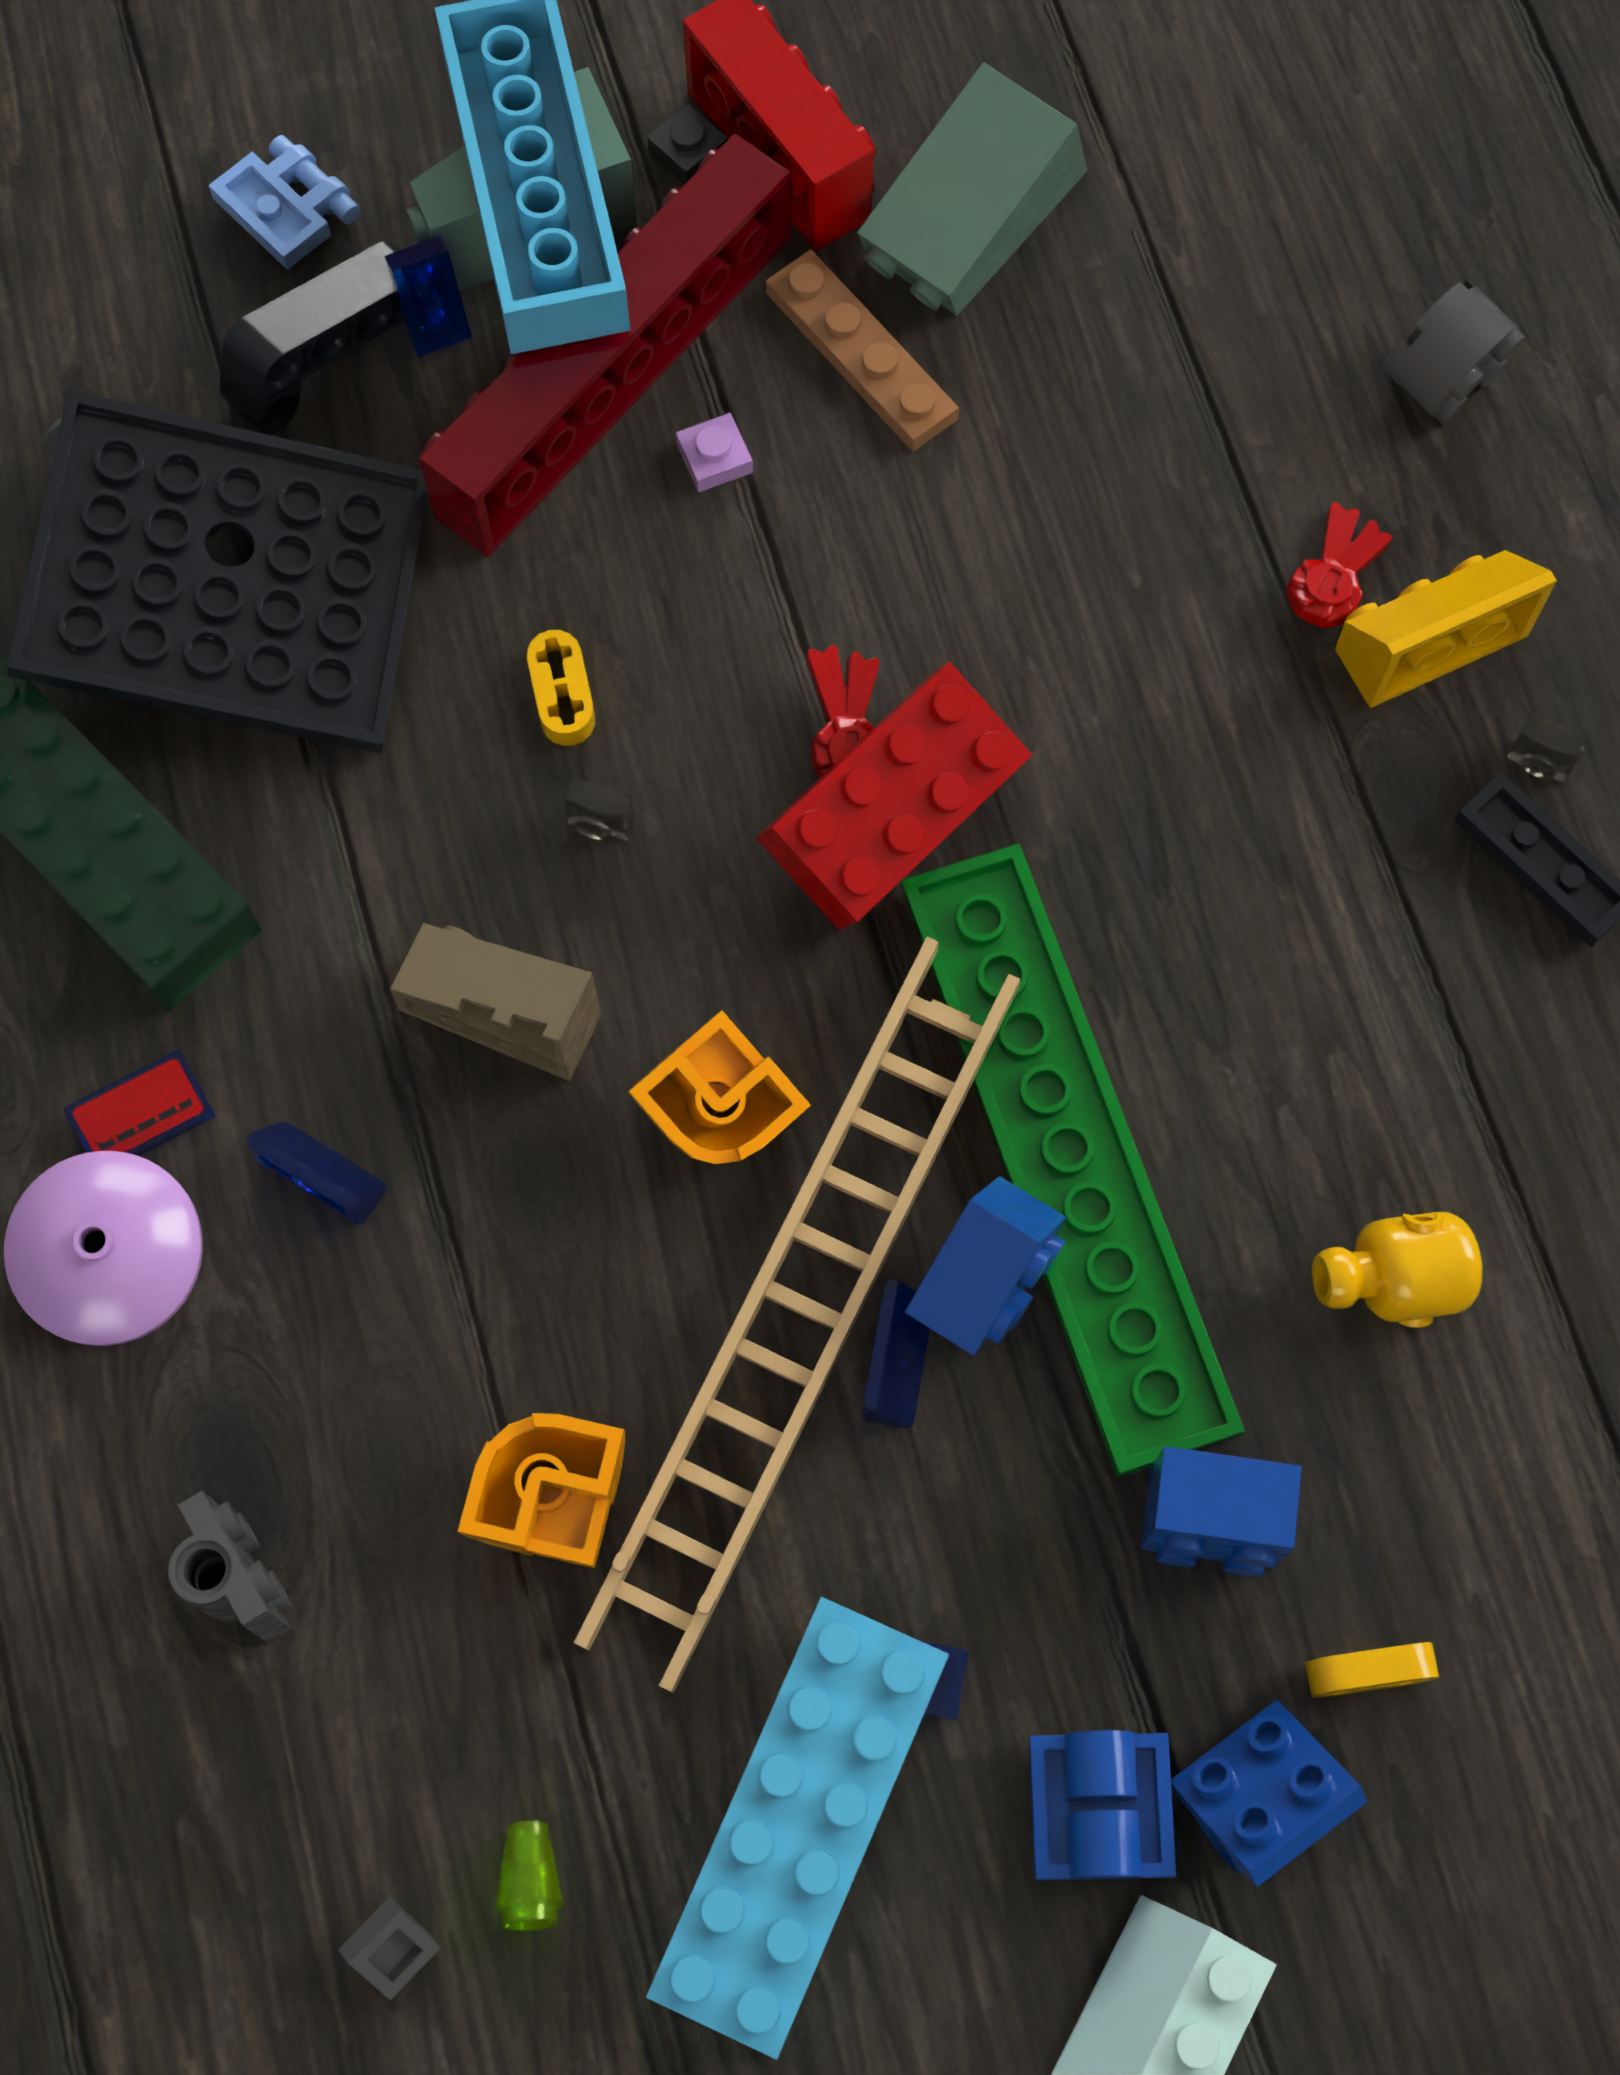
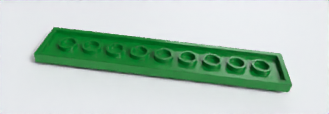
[901,843,1245,1478]

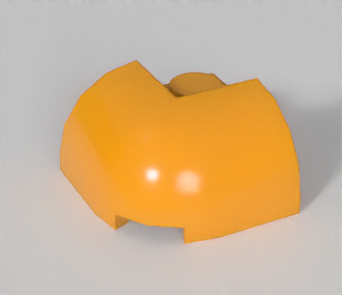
[627,1010,811,1164]
[458,1413,625,1569]

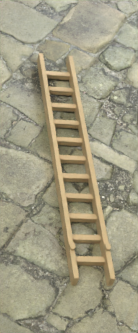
[574,937,1020,1693]

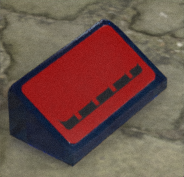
[64,1050,216,1156]

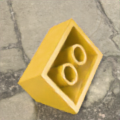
[1335,550,1557,708]

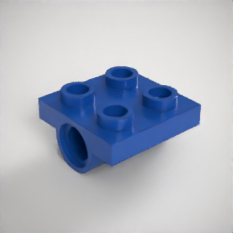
[1171,1700,1367,1887]
[1028,1730,1176,1881]

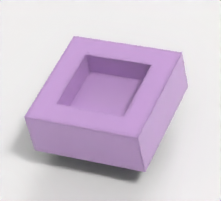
[676,412,753,493]

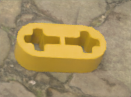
[527,630,595,746]
[1305,1642,1439,1698]

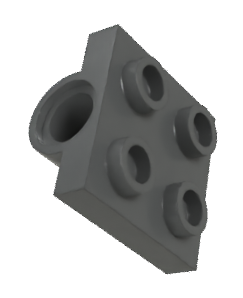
[168,1491,291,1642]

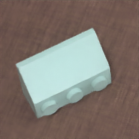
[1051,1895,1277,2075]

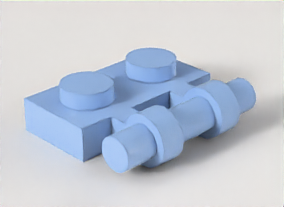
[208,135,361,270]

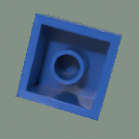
[905,1176,1067,1356]
[1140,1446,1302,1577]

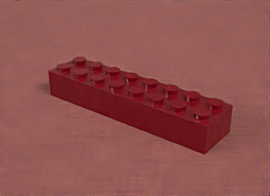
[419,133,791,558]

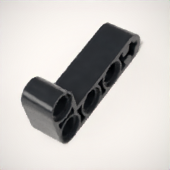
[219,240,435,435]

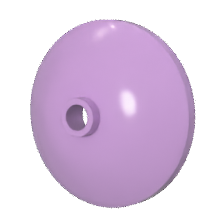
[4,1151,203,1346]

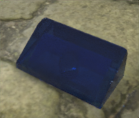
[246,1122,387,1225]
[863,1279,930,1428]

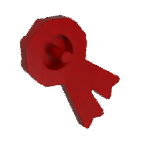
[1286,502,1393,628]
[805,644,880,777]

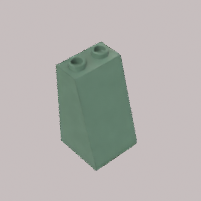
[857,62,1087,316]
[406,67,638,296]

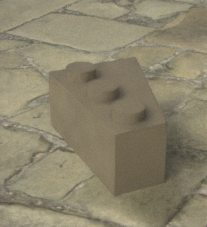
[390,923,601,1081]

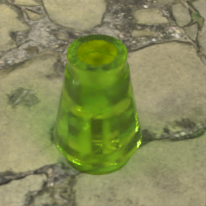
[494,1821,565,1931]

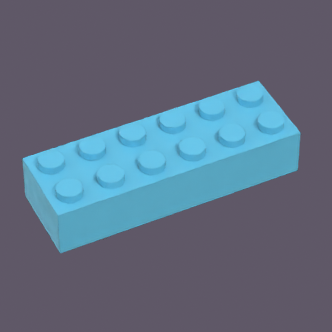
[434,0,631,354]
[646,1597,949,2060]

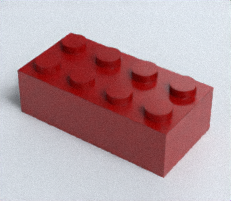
[682,0,876,252]
[755,661,1033,930]

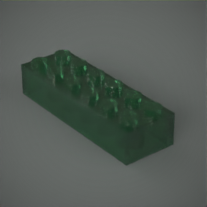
[0,655,262,1012]

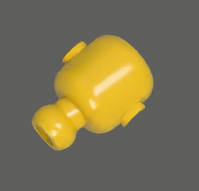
[1312,1212,1482,1328]

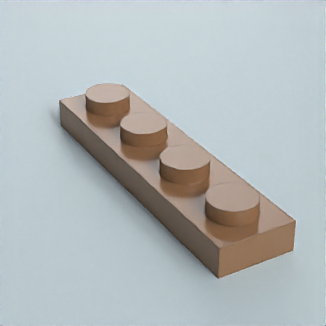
[766,249,959,452]

